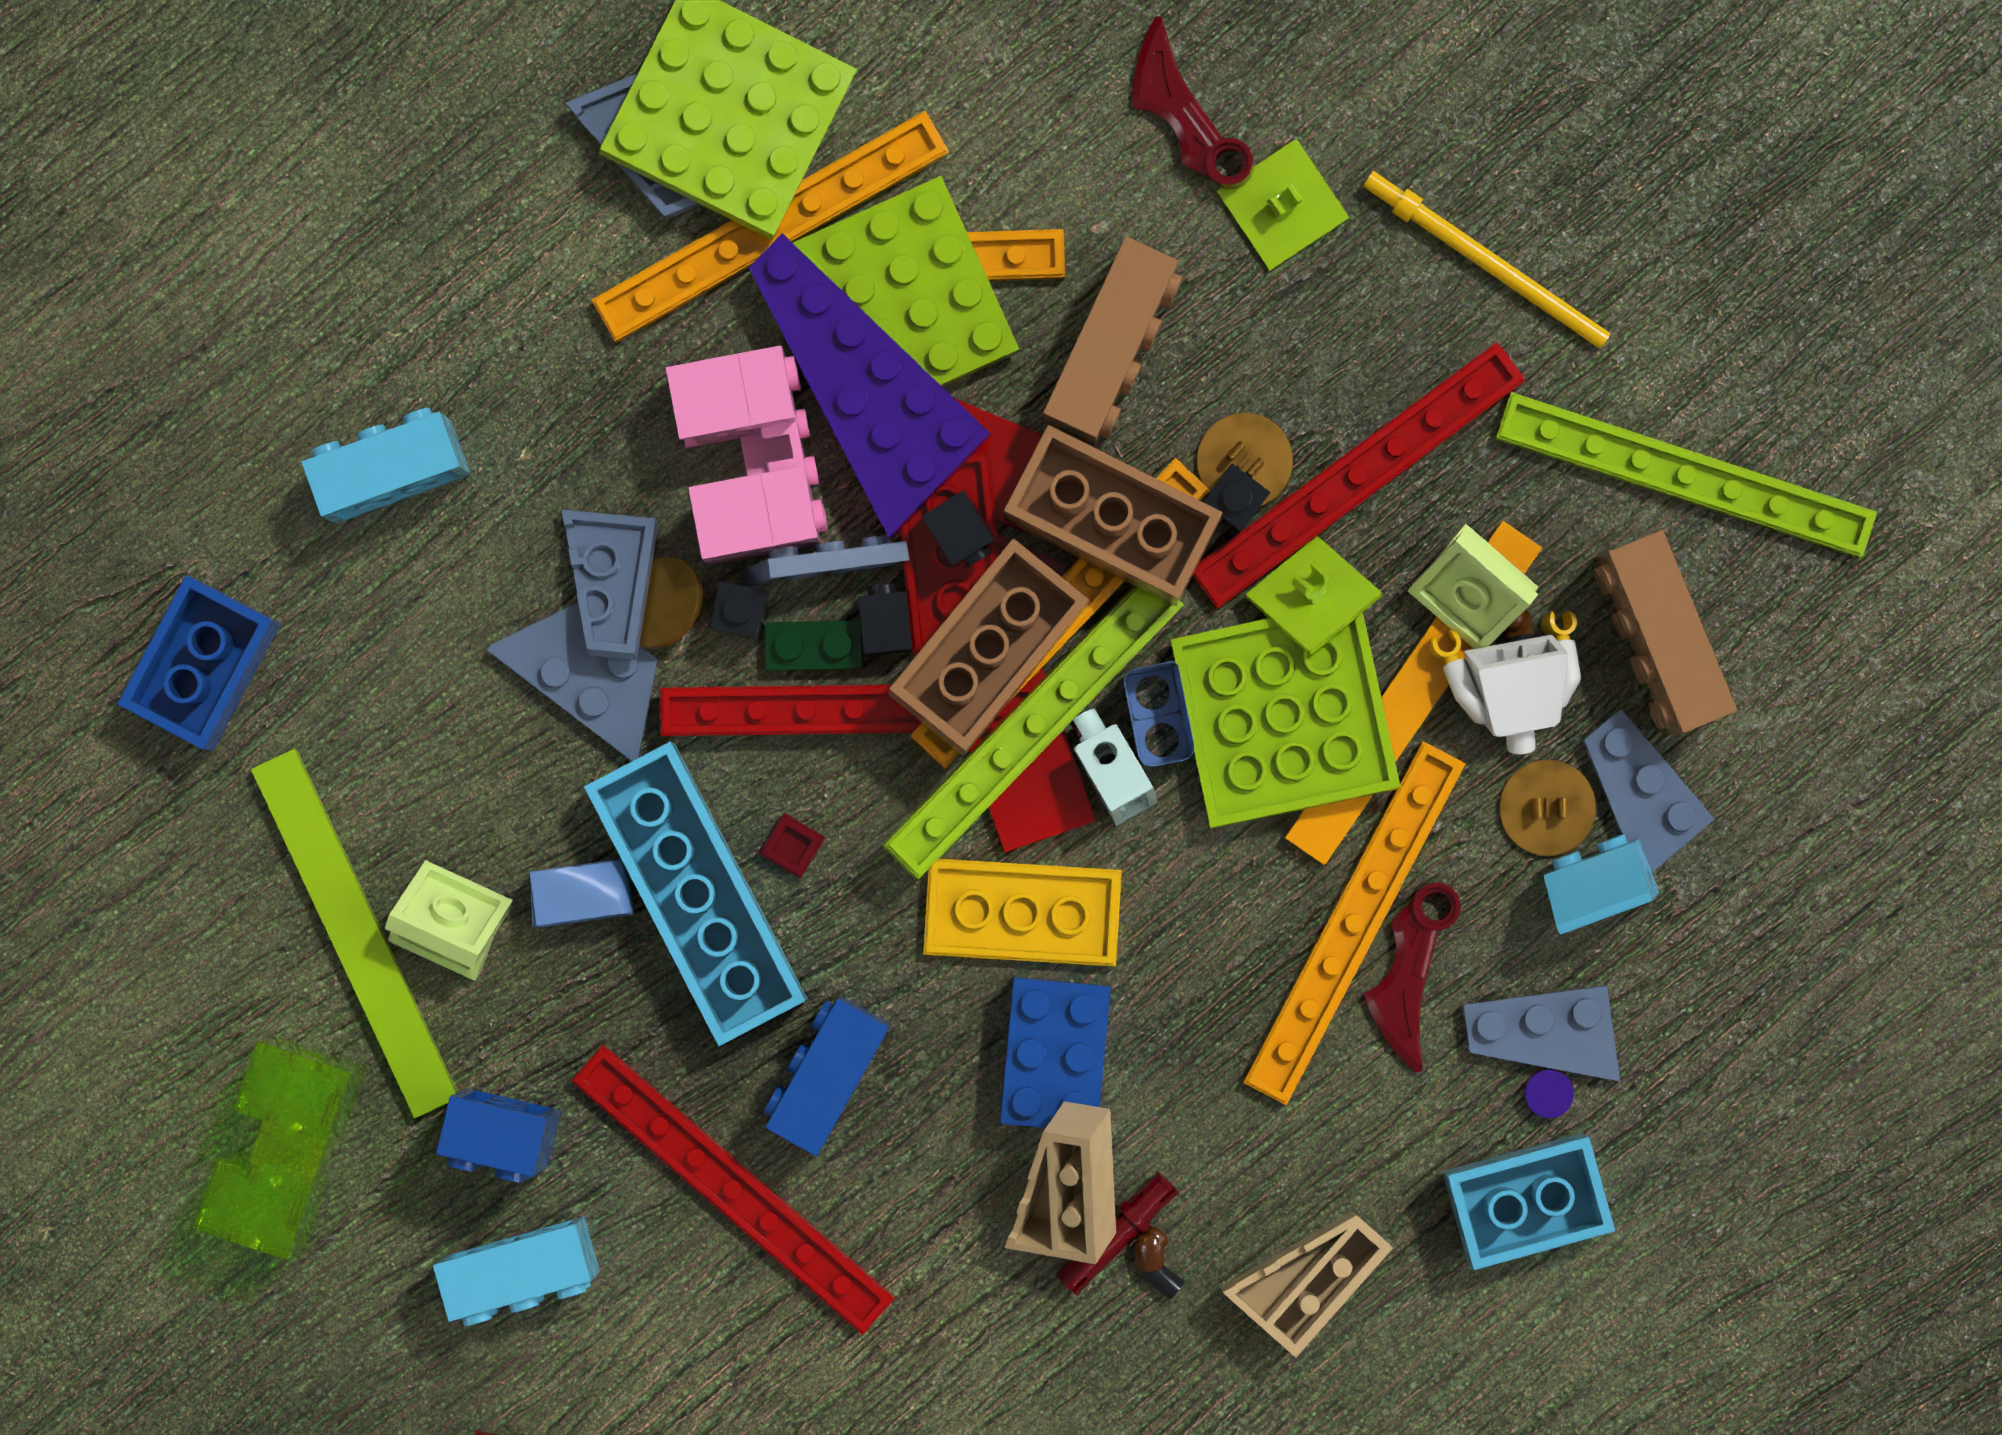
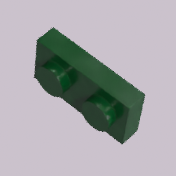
[765,620,863,671]

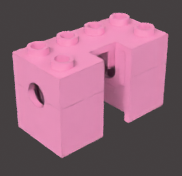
[666,345,828,566]

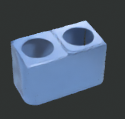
[1124,661,1194,766]
[530,859,635,928]

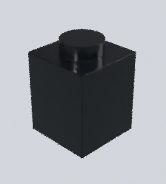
[1203,464,1271,532]
[922,489,996,568]
[710,581,770,641]
[858,584,913,656]

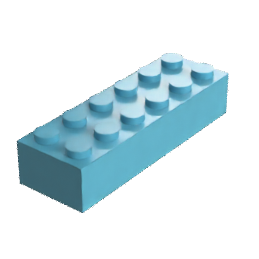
[584,741,808,1046]

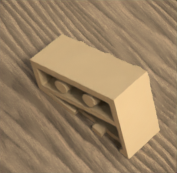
[1005,1101,1116,1264]
[1220,1211,1393,1358]

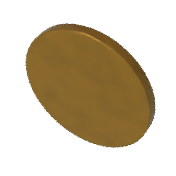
[1197,413,1293,506]
[639,557,703,649]
[1499,760,1596,856]

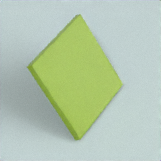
[1217,138,1349,272]
[1246,536,1382,655]

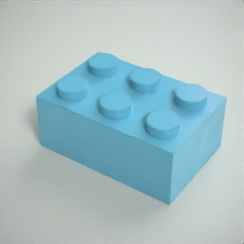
[301,408,471,524]
[1442,1133,1615,1270]
[433,1216,600,1327]

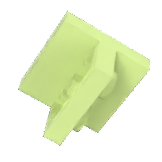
[1408,524,1538,649]
[384,860,513,981]

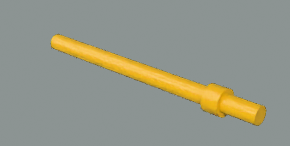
[1362,171,1611,349]

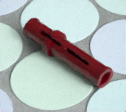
[1056,1171,1180,1296]

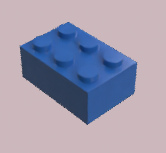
[117,575,281,751]
[1000,976,1111,1128]
[763,996,891,1156]
[436,1088,562,1183]

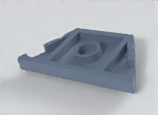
[487,602,659,761]

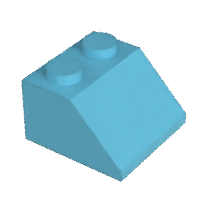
[1544,834,1659,935]

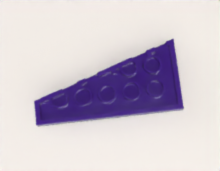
[749,233,991,539]

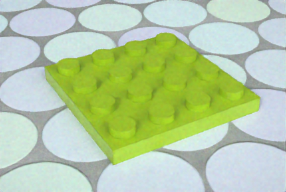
[599,0,857,240]
[793,176,1020,387]
[1170,613,1401,829]

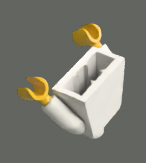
[1429,611,1581,754]

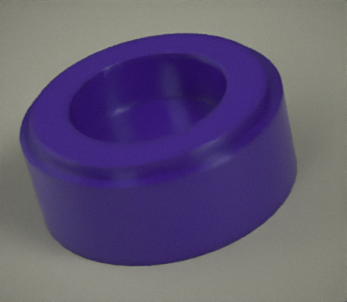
[1523,1069,1574,1118]

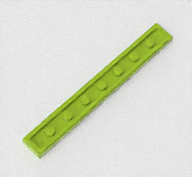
[1495,392,1877,559]
[882,585,1184,879]
[251,749,458,1119]

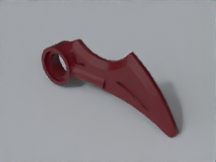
[1132,16,1254,189]
[1363,882,1461,1072]

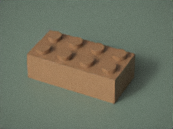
[1042,236,1183,447]
[1004,425,1223,607]
[1593,530,1738,736]
[888,538,1089,757]

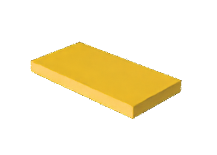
[923,859,1122,966]

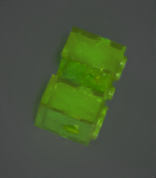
[193,1036,368,1260]

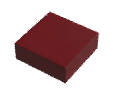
[759,813,826,879]

